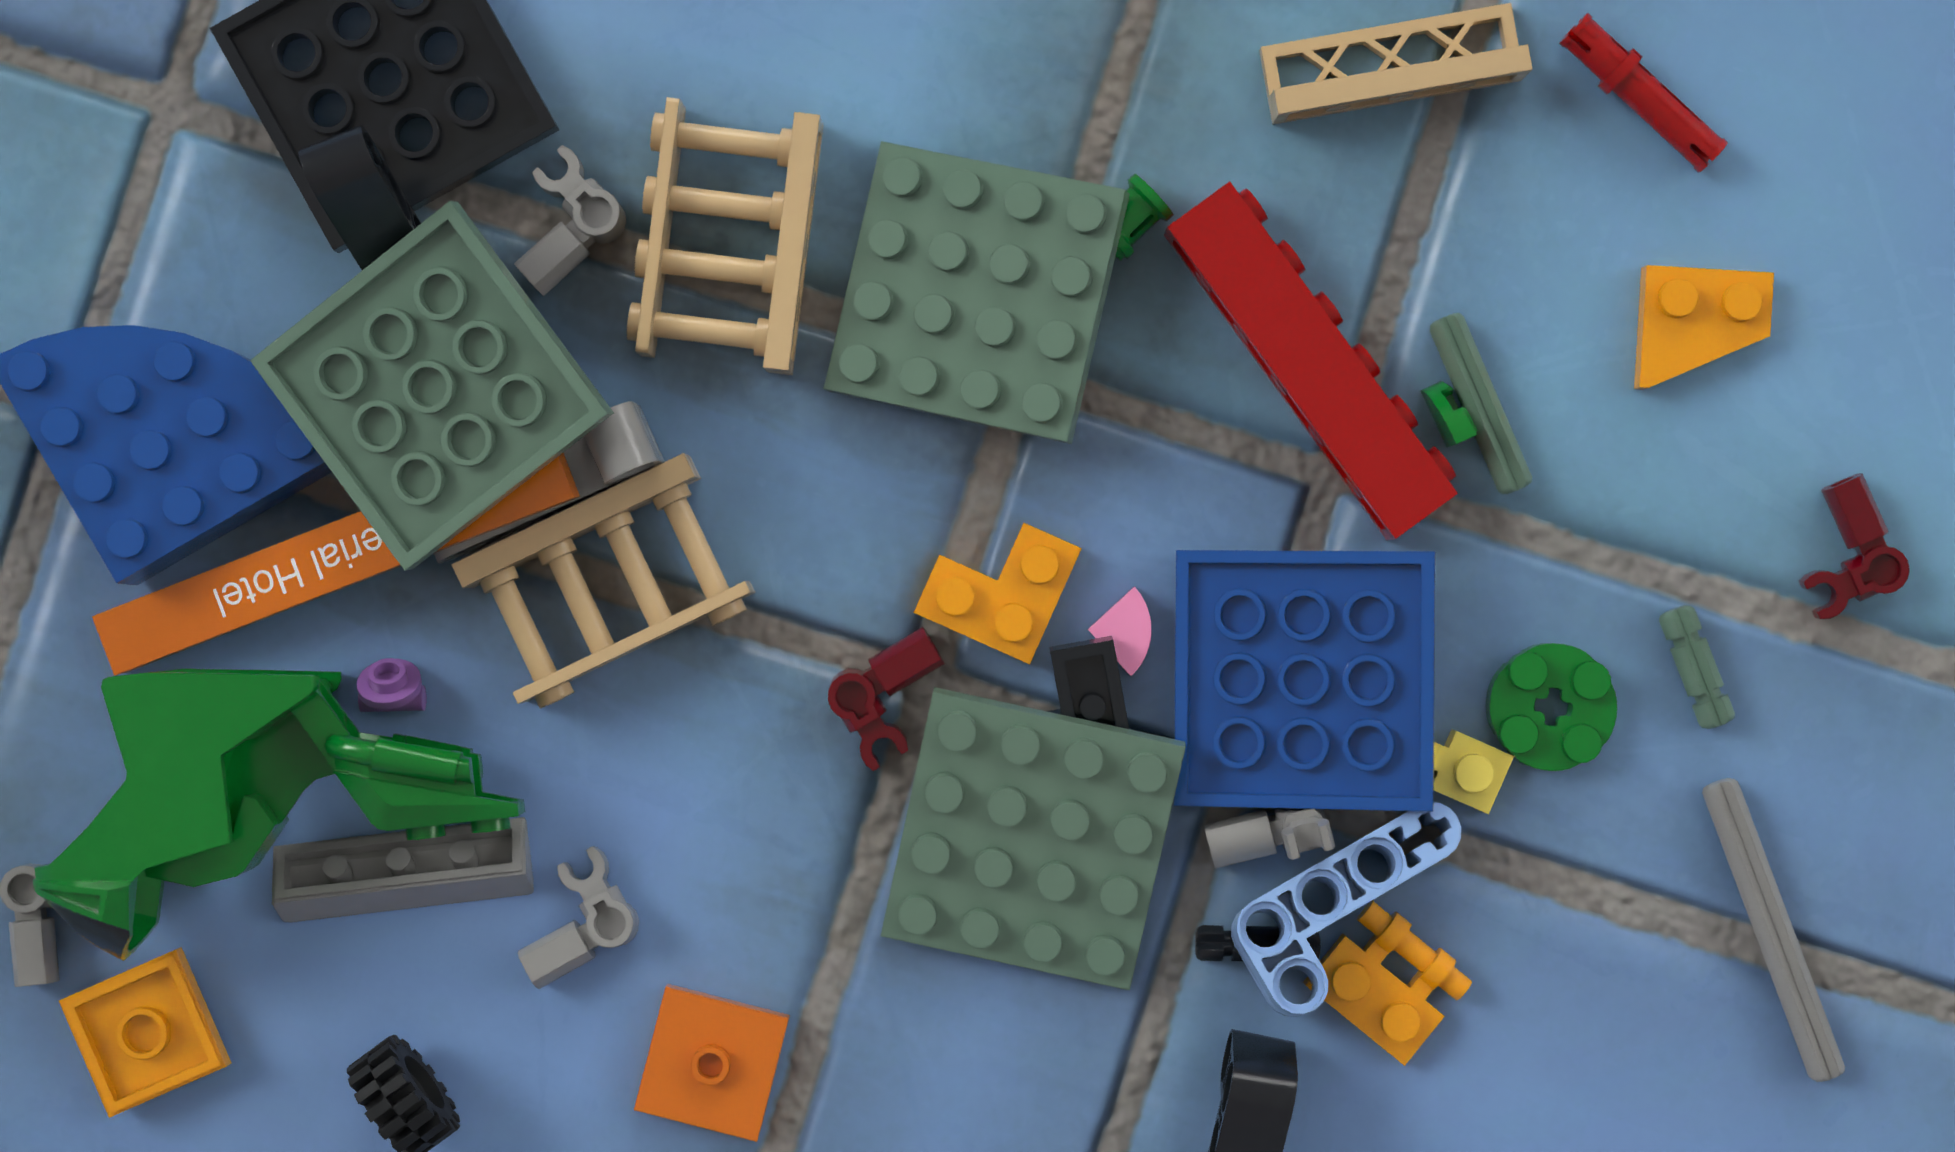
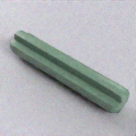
[1430,313,1532,494]

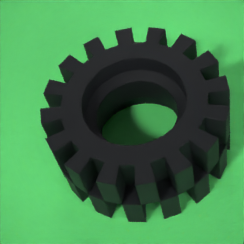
[347,1035,460,1152]

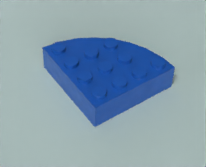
[0,325,332,585]

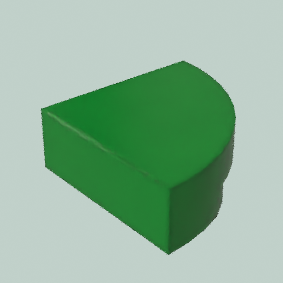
[1420,381,1478,447]

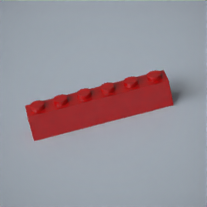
[1164,181,1458,541]

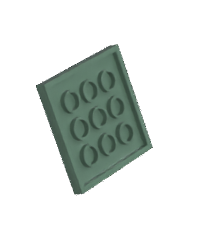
[824,141,1130,444]
[250,201,614,571]
[881,687,1186,990]

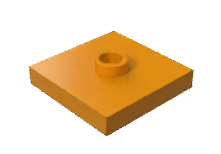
[59,947,232,1118]

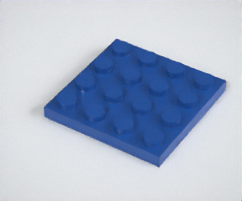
[1174,550,1436,812]

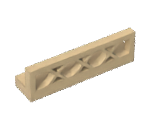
[1259,3,1533,125]

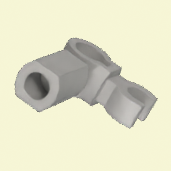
[514,145,626,296]
[1204,808,1335,869]
[518,846,639,989]
[0,863,60,987]

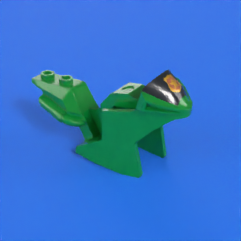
[33,669,525,961]

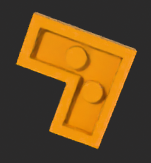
[913,522,1082,665]

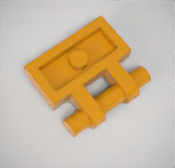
[1303,901,1472,1066]

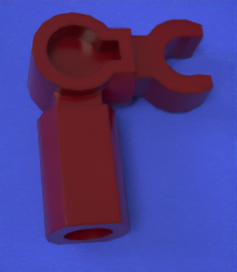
[1799,473,1910,619]
[828,627,945,771]

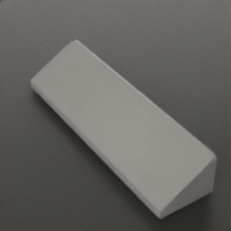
[272,817,534,922]

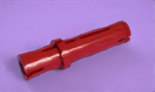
[1559,13,1728,173]

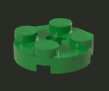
[1485,643,1617,771]

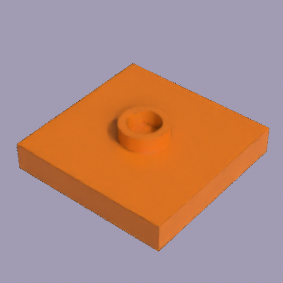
[634,984,790,1142]

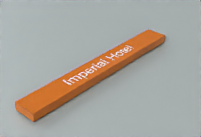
[92,452,580,676]

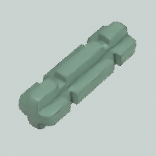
[1659,605,1735,729]

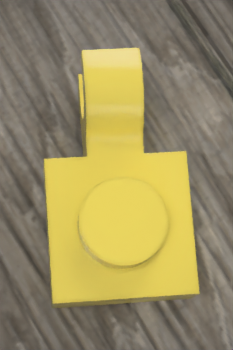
[1434,729,1514,814]

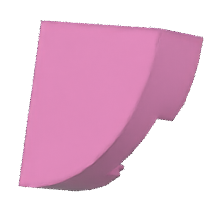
[1087,587,1152,676]

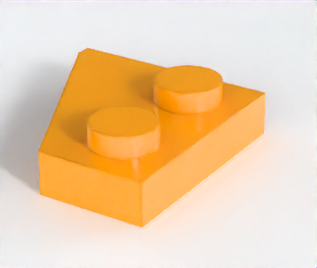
[1634,265,1774,390]

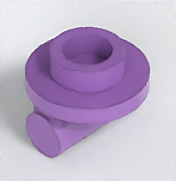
[356,658,427,712]

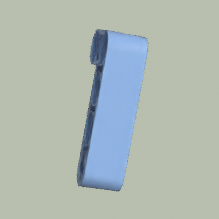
[1231,803,1461,1017]

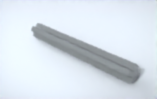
[1702,778,1845,1082]

